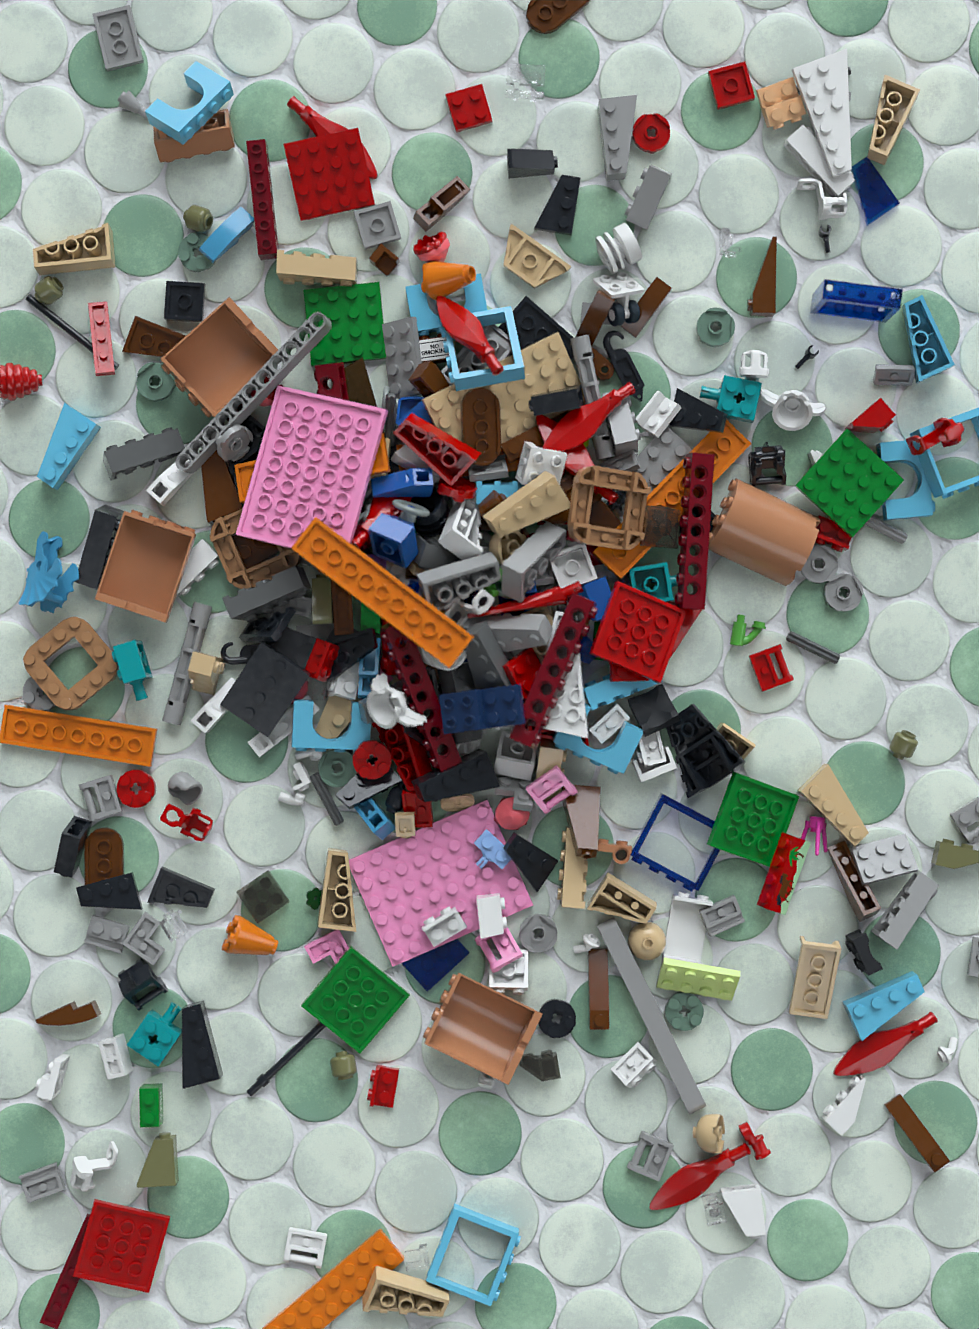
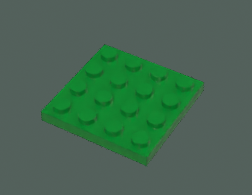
[303,282,386,367]
[795,429,904,538]
[707,772,800,867]
[301,946,410,1054]

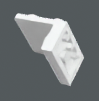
[515,441,567,485]

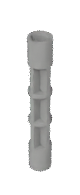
[570,335,615,460]
[162,602,212,725]

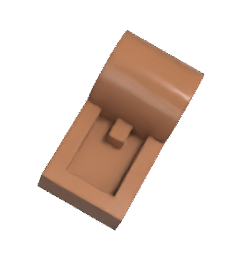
[597,839,632,864]

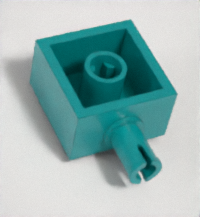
[699,375,762,423]
[628,562,678,602]
[112,640,153,701]
[127,1003,182,1067]

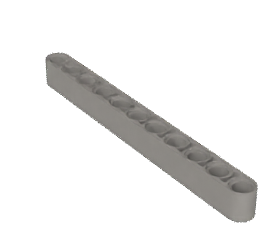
[175,312,332,474]
[597,917,706,1115]

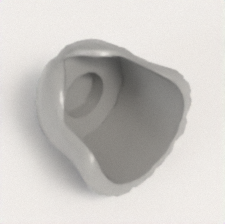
[168,772,203,805]

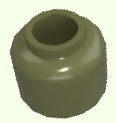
[183,205,213,233]
[34,276,64,305]
[889,730,918,760]
[330,1051,357,1080]

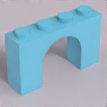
[145,61,234,145]
[405,273,487,337]
[876,440,935,521]
[291,699,371,753]
[552,703,644,774]

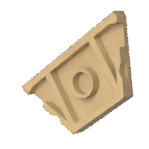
[504,224,571,289]

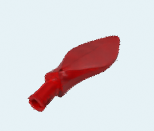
[287,96,378,179]
[436,296,504,376]
[542,382,635,452]
[536,415,619,504]
[351,469,413,550]
[466,581,583,618]
[833,1012,938,1076]
[649,1143,751,1210]

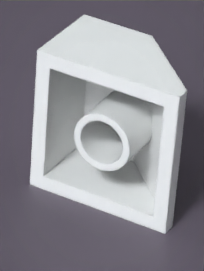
[494,730,538,781]
[477,893,507,938]

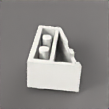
[439,499,483,560]

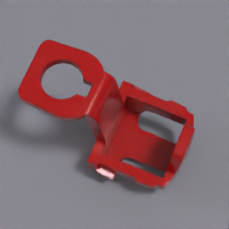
[906,418,964,455]
[160,804,213,842]

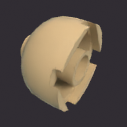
[489,530,526,565]
[628,922,666,960]
[693,1114,725,1153]

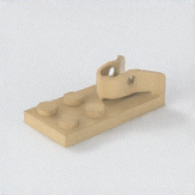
[789,936,841,1019]

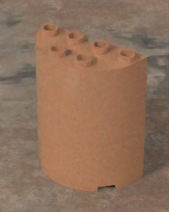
[160,297,278,418]
[709,478,820,586]
[95,510,196,623]
[423,973,542,1085]

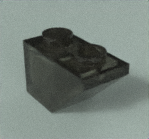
[519,1050,561,1081]

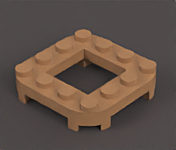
[568,466,651,550]
[210,508,301,589]
[23,616,119,710]

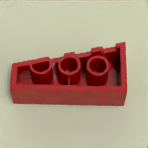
[393,413,481,486]
[371,722,432,791]

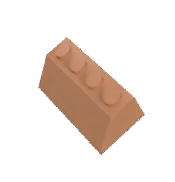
[153,109,235,162]

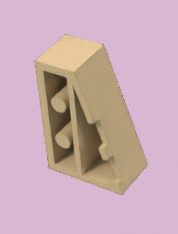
[188,651,226,695]
[533,738,567,802]
[587,872,657,924]

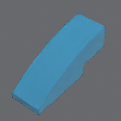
[199,207,254,263]
[358,638,381,699]

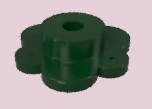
[306,887,322,910]

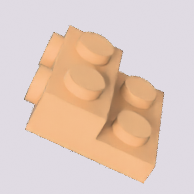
[756,77,806,130]

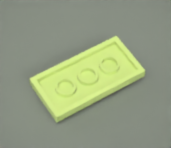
[656,958,740,1001]

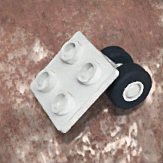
[593,272,644,327]

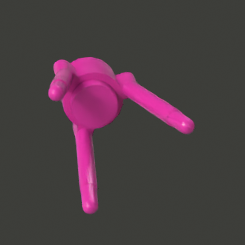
[801,816,828,856]

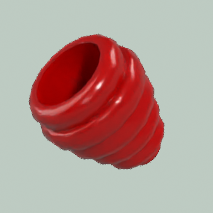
[0,363,43,401]

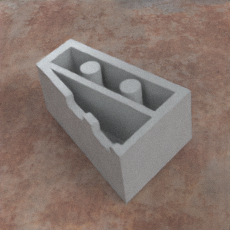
[624,165,672,229]
[602,392,641,457]

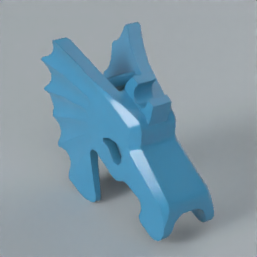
[19,531,79,613]

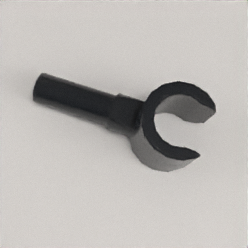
[818,225,831,253]
[795,345,819,369]

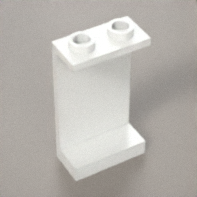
[661,891,713,964]

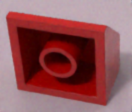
[845,398,896,433]

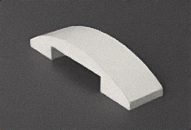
[248,695,320,757]

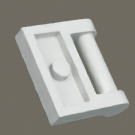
[283,1227,327,1269]

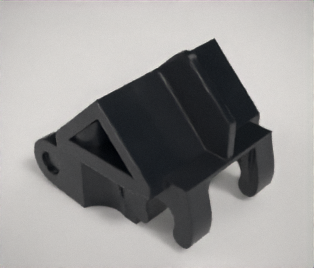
[748,442,787,487]
[118,958,168,1011]

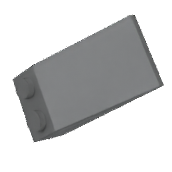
[441,324,512,386]

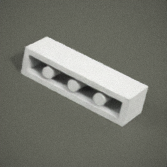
[784,125,855,198]

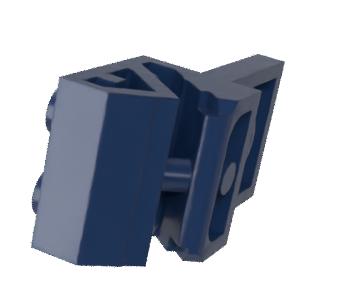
[439,684,526,734]

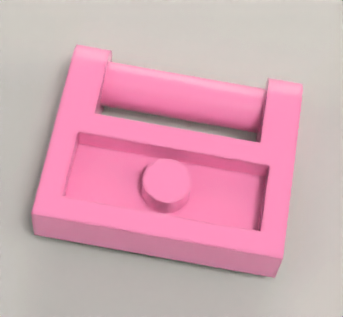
[526,765,577,814]
[475,927,523,973]

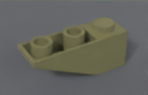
[931,838,979,869]

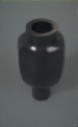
[385,782,405,814]

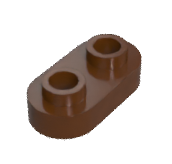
[592,348,614,381]

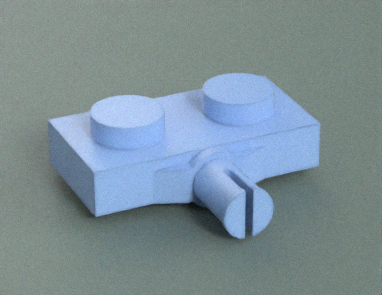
[474,829,511,869]

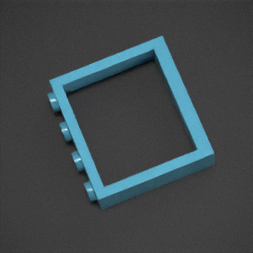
[440,306,525,391]
[910,408,979,499]
[426,1203,521,1306]

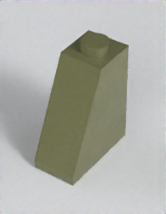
[312,574,334,625]
[137,1132,179,1188]

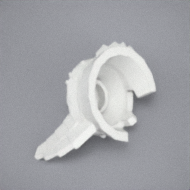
[760,389,826,431]
[366,672,427,729]

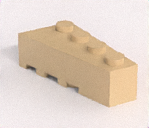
[557,826,588,909]

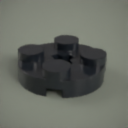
[538,999,576,1038]

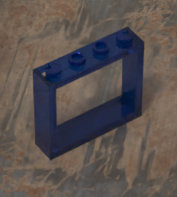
[810,279,903,323]
[630,793,720,892]

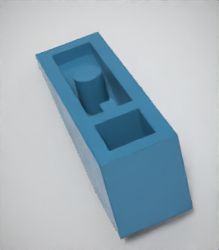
[354,797,395,840]

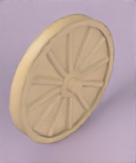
[440,793,475,812]

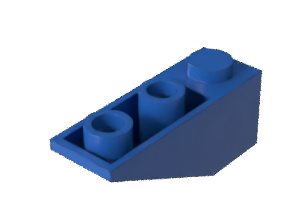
[371,468,434,497]

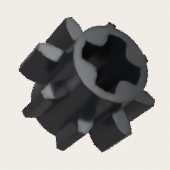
[606,489,626,511]

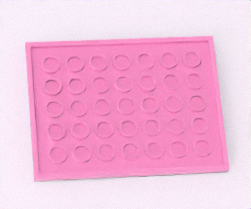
[236,385,388,548]
[349,799,533,967]

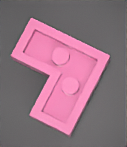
[304,929,349,964]

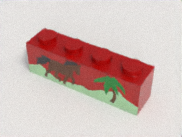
[757,832,811,915]

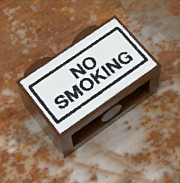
[419,334,454,364]

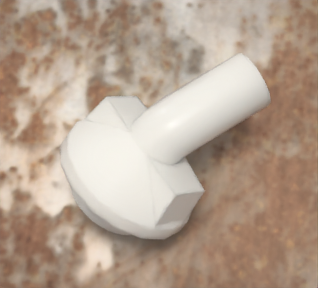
[295,748,323,761]
[573,934,600,954]
[937,1037,958,1064]

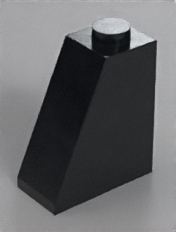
[507,149,558,179]
[529,385,584,416]
[54,816,92,878]

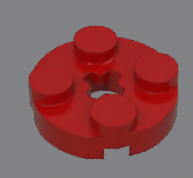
[632,113,670,154]
[437,477,477,502]
[352,740,392,779]
[116,769,156,808]

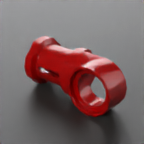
[738,1122,771,1160]

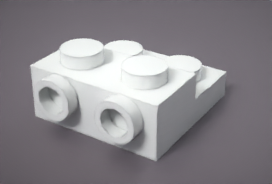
[549,542,598,589]
[489,949,528,995]
[35,1054,70,1102]

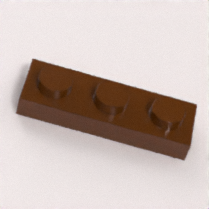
[331,579,354,636]

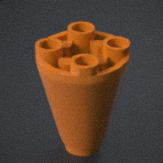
[421,261,476,300]
[221,915,278,955]

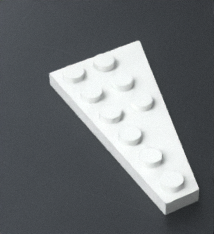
[792,49,852,178]
[530,611,589,738]

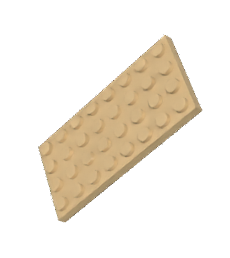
[422,332,586,444]

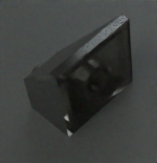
[640,505,681,549]

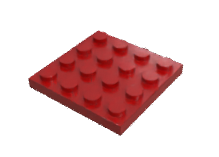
[283,128,375,221]
[589,581,686,683]
[73,1199,170,1293]

